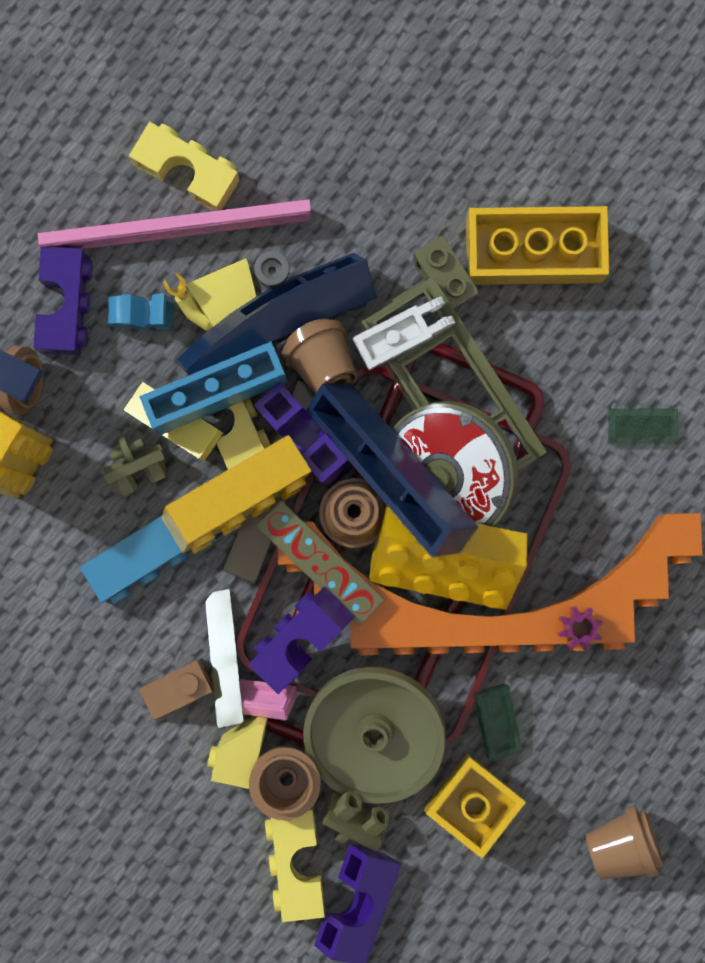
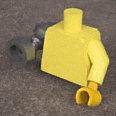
[163,251,290,331]

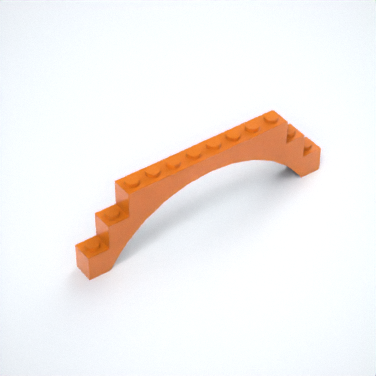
[278,513,703,655]

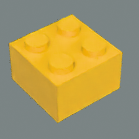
[424,752,526,859]

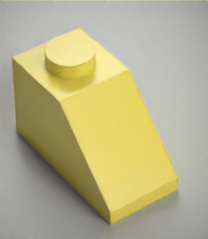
[207,716,268,789]

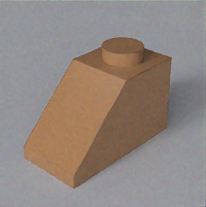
[139,658,214,720]

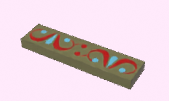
[256,501,384,626]

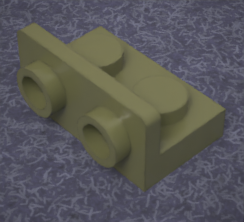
[412,236,478,313]

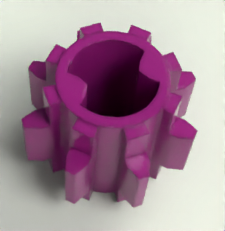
[557,606,603,650]

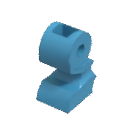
[108,293,174,331]

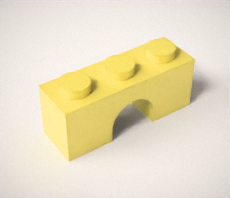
[129,121,240,211]
[217,398,271,470]
[265,805,325,922]

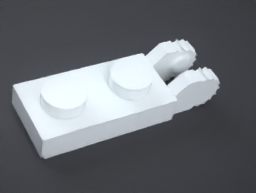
[353,296,455,371]

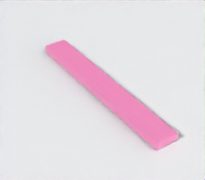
[37,199,312,249]

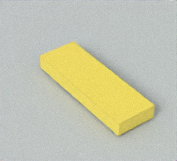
[124,382,223,462]

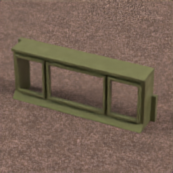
[361,276,547,471]

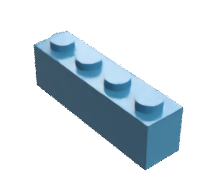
[139,342,288,436]
[79,516,219,605]

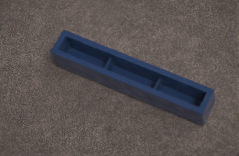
[306,383,479,558]

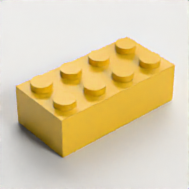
[466,206,609,285]
[0,411,53,498]
[161,435,311,554]
[369,506,527,610]

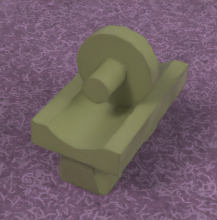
[103,435,167,497]
[322,790,389,851]

